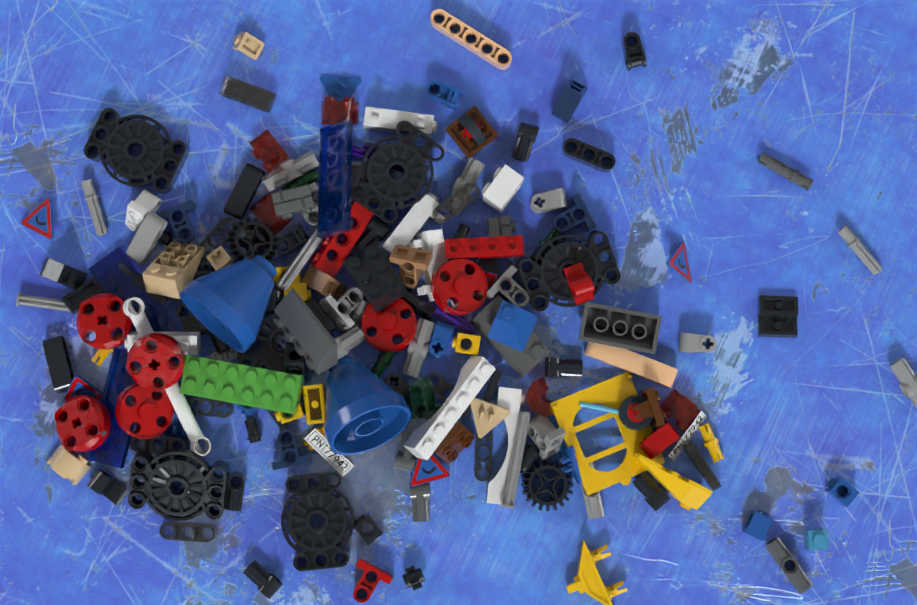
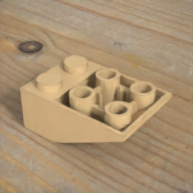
[142,241,205,299]

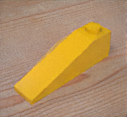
[634,452,713,510]

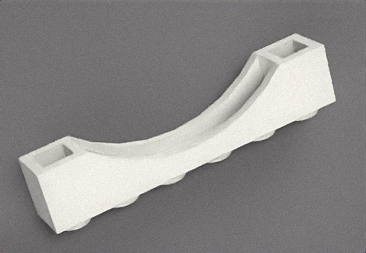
[404,355,496,460]
[486,387,525,504]

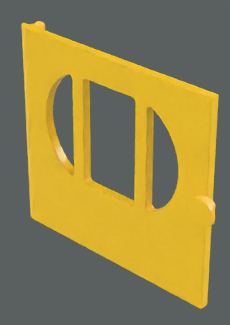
[550,372,666,496]

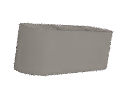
[126,211,168,265]

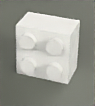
[482,164,524,214]

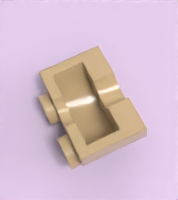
[46,443,91,485]

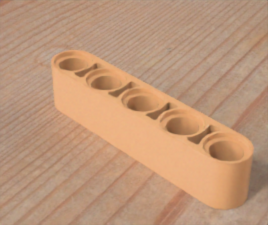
[431,9,512,70]
[584,342,678,388]

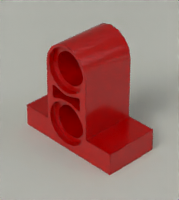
[562,262,595,305]
[638,420,680,460]
[353,558,394,603]

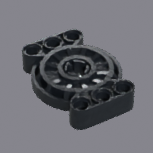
[84,108,189,194]
[350,121,445,223]
[516,230,621,312]
[237,310,332,375]
[128,448,229,521]
[281,471,355,571]

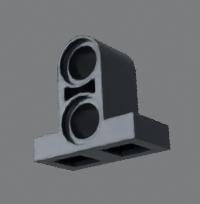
[39,257,87,289]

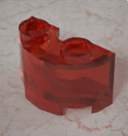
[321,97,359,125]
[249,129,290,173]
[249,192,291,236]
[526,377,554,417]
[659,389,701,431]

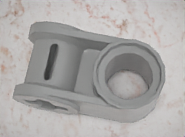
[530,188,568,213]
[678,333,717,353]

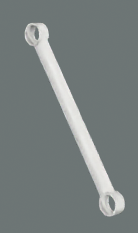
[123,297,211,456]

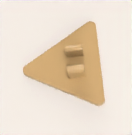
[470,398,511,438]

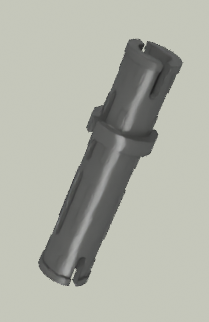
[757,152,814,191]

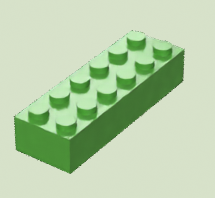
[180,355,304,414]

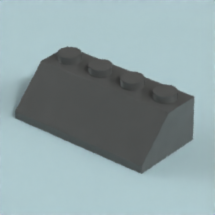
[273,288,338,375]
[471,295,551,378]
[578,302,662,354]

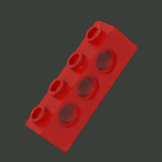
[310,200,373,278]
[445,235,525,260]

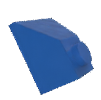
[487,300,538,353]

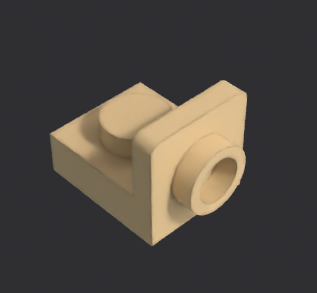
[232,32,265,60]
[206,245,235,270]

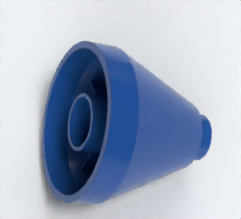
[179,255,277,353]
[324,357,411,455]

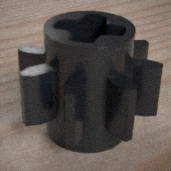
[402,565,426,591]

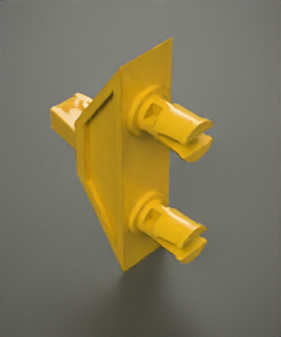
[566,540,627,605]

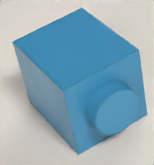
[803,528,829,550]

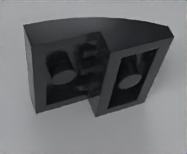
[758,295,798,338]

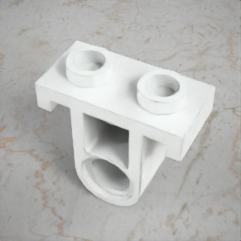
[125,190,162,231]

